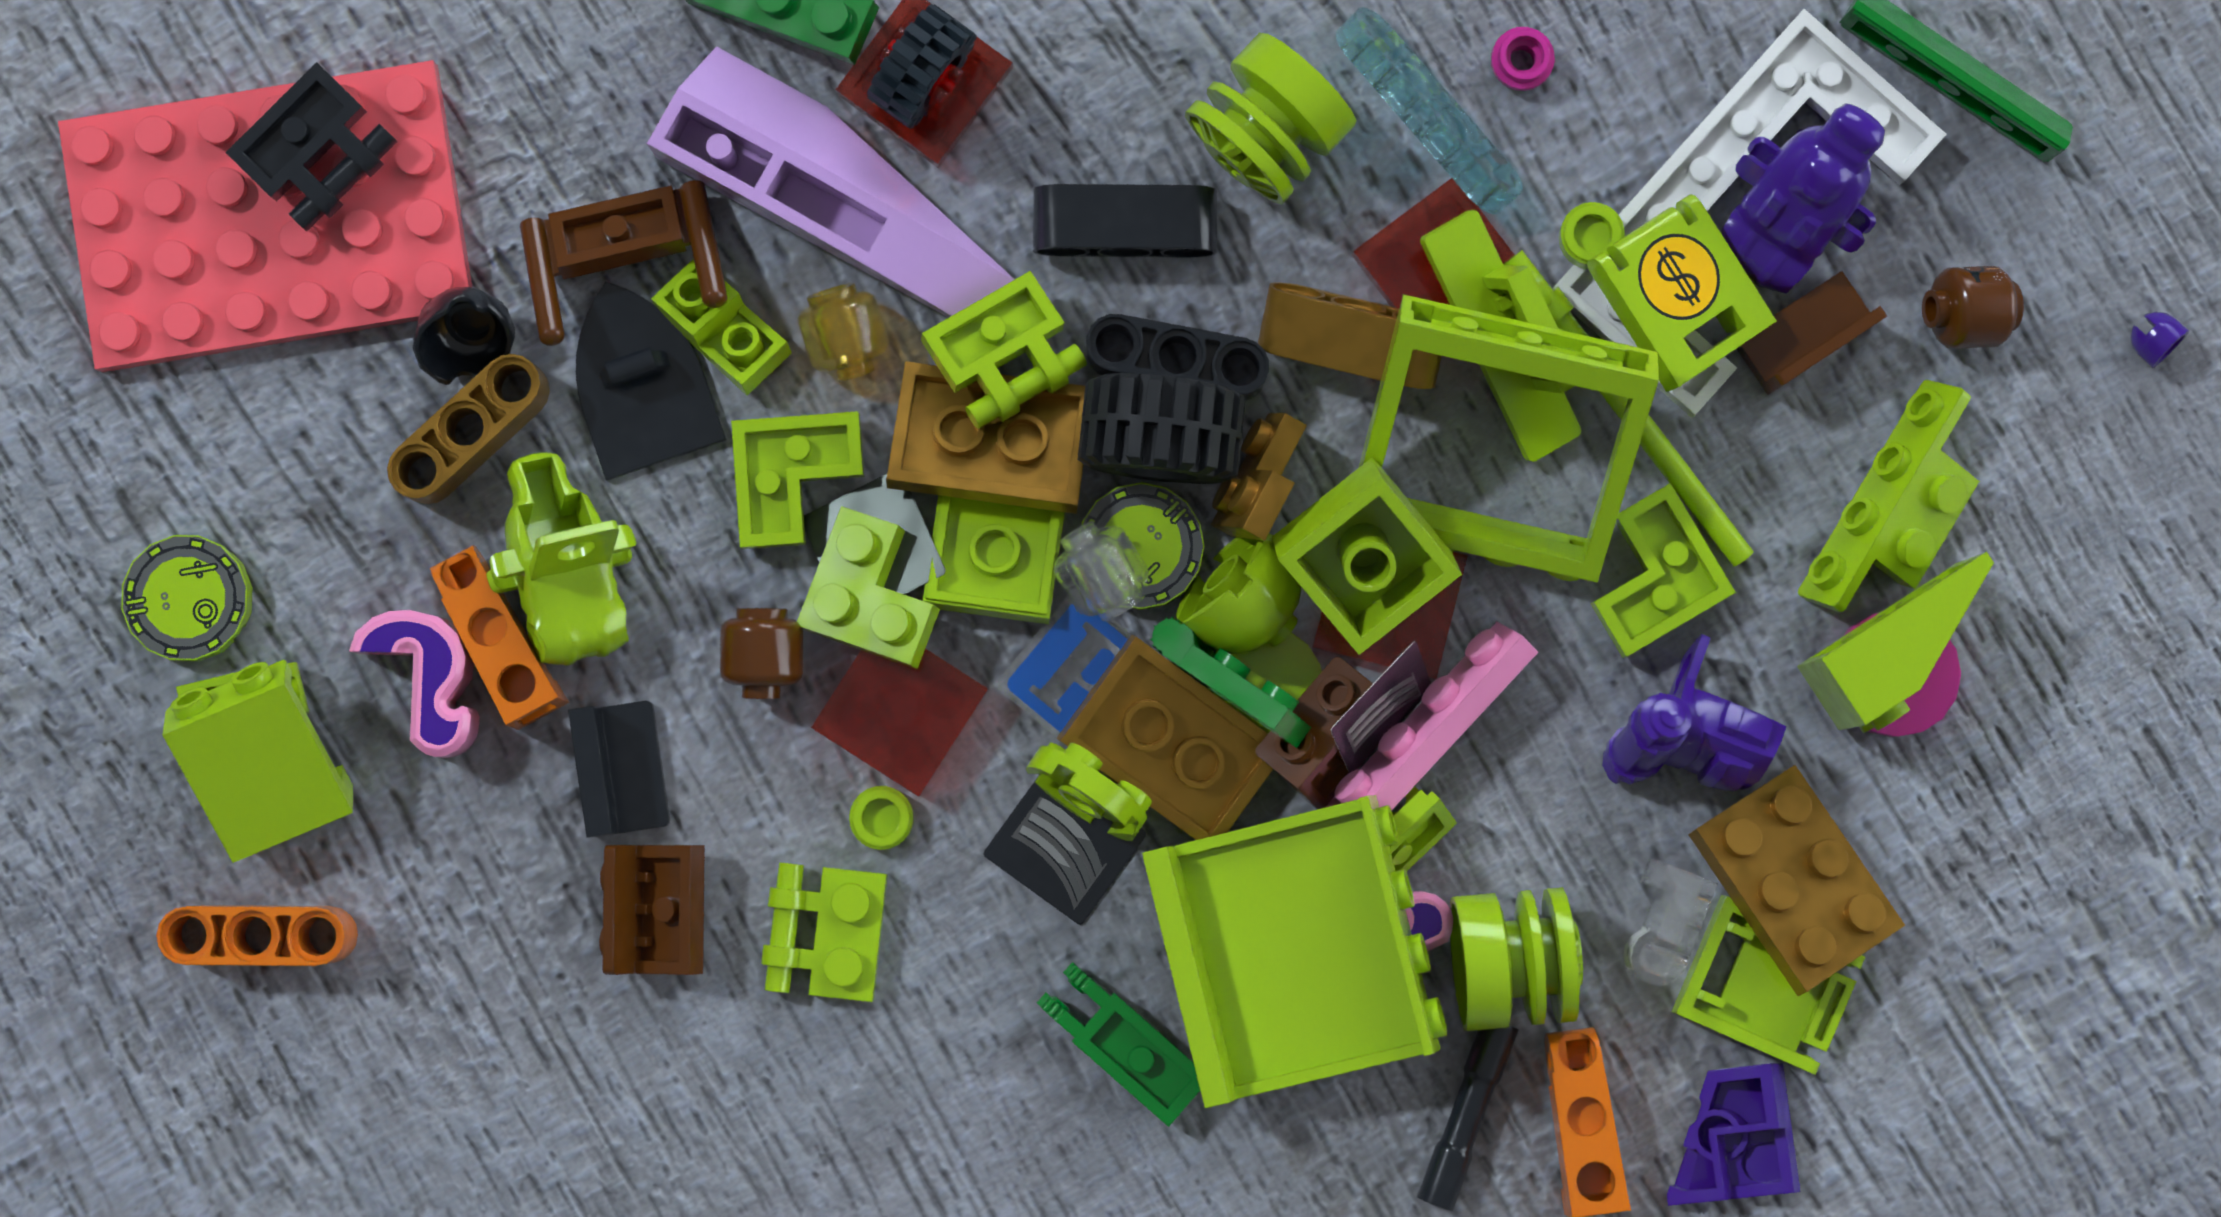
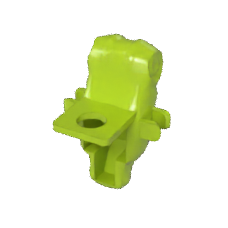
[486,452,636,666]

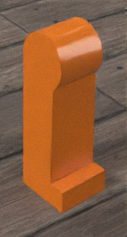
[430,545,569,730]
[1544,1027,1631,1217]

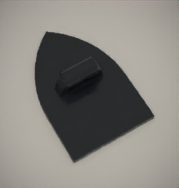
[575,282,727,481]

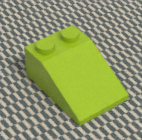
[1797,552,1994,733]

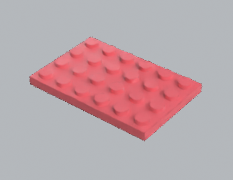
[58,60,473,372]

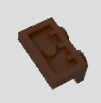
[1255,657,1373,809]

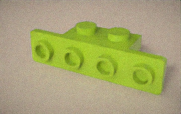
[1420,210,1582,462]
[1798,380,1980,612]

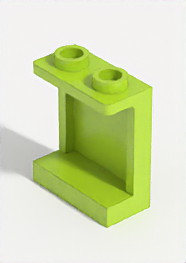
[162,660,353,863]

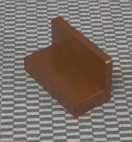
[1736,271,1887,395]

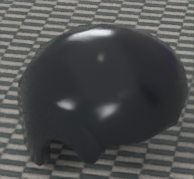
[413,287,515,385]

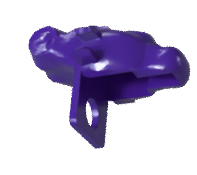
[1721,103,1885,294]

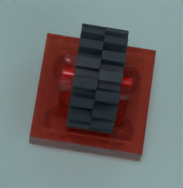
[835,0,1013,168]

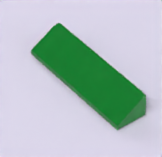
[1839,0,2073,162]

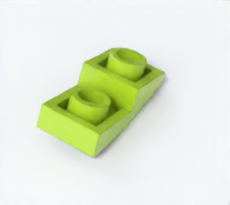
[651,259,792,396]

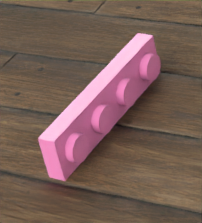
[1326,622,1538,811]

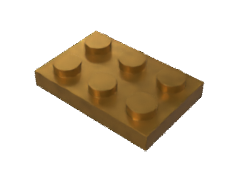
[886,361,1085,514]
[1056,635,1273,840]
[1688,765,1905,996]

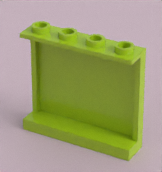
[1142,795,1447,1108]

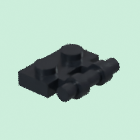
[225,62,398,231]

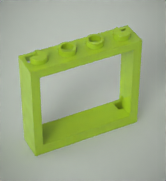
[1358,294,1659,583]

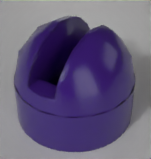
[2130,311,2189,368]

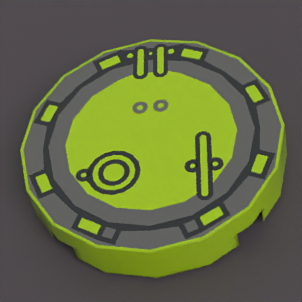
[1078,482,1205,610]
[121,535,253,661]

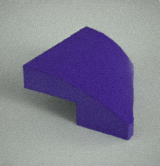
[1667,1063,1801,1206]

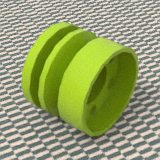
[1185,32,1357,205]
[1450,887,1583,1031]

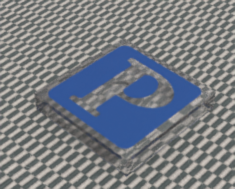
[994,587,1132,747]

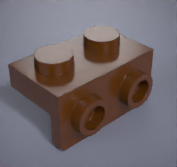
[599,845,705,975]

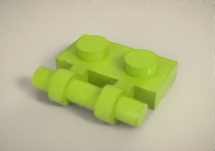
[921,271,1087,429]
[761,862,888,1002]

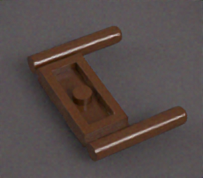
[520,180,727,346]

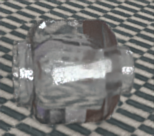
[1054,521,1149,621]

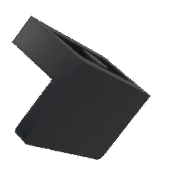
[568,701,670,838]

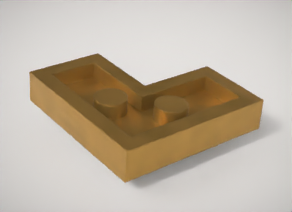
[1210,413,1307,541]

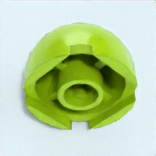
[1176,533,1302,654]

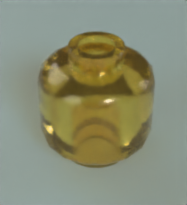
[797,283,889,381]

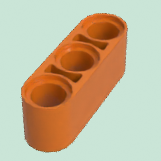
[156,905,358,966]

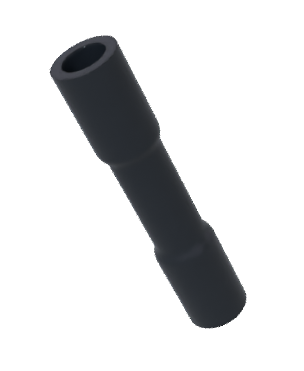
[1417,1025,1519,1211]

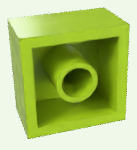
[1272,457,1462,655]

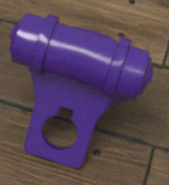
[1602,634,1787,792]

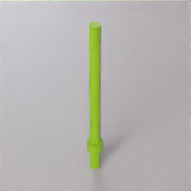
[1503,250,1754,567]

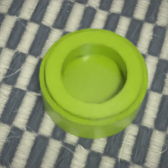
[1559,202,1625,269]
[849,786,914,850]

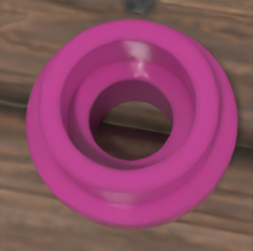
[1491,27,1555,91]

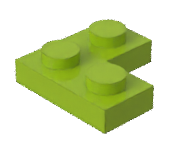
[731,411,865,550]
[1590,483,1736,658]
[797,506,940,669]

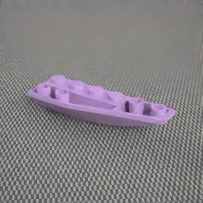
[647,46,1015,318]

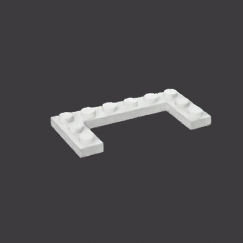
[1552,9,1946,418]

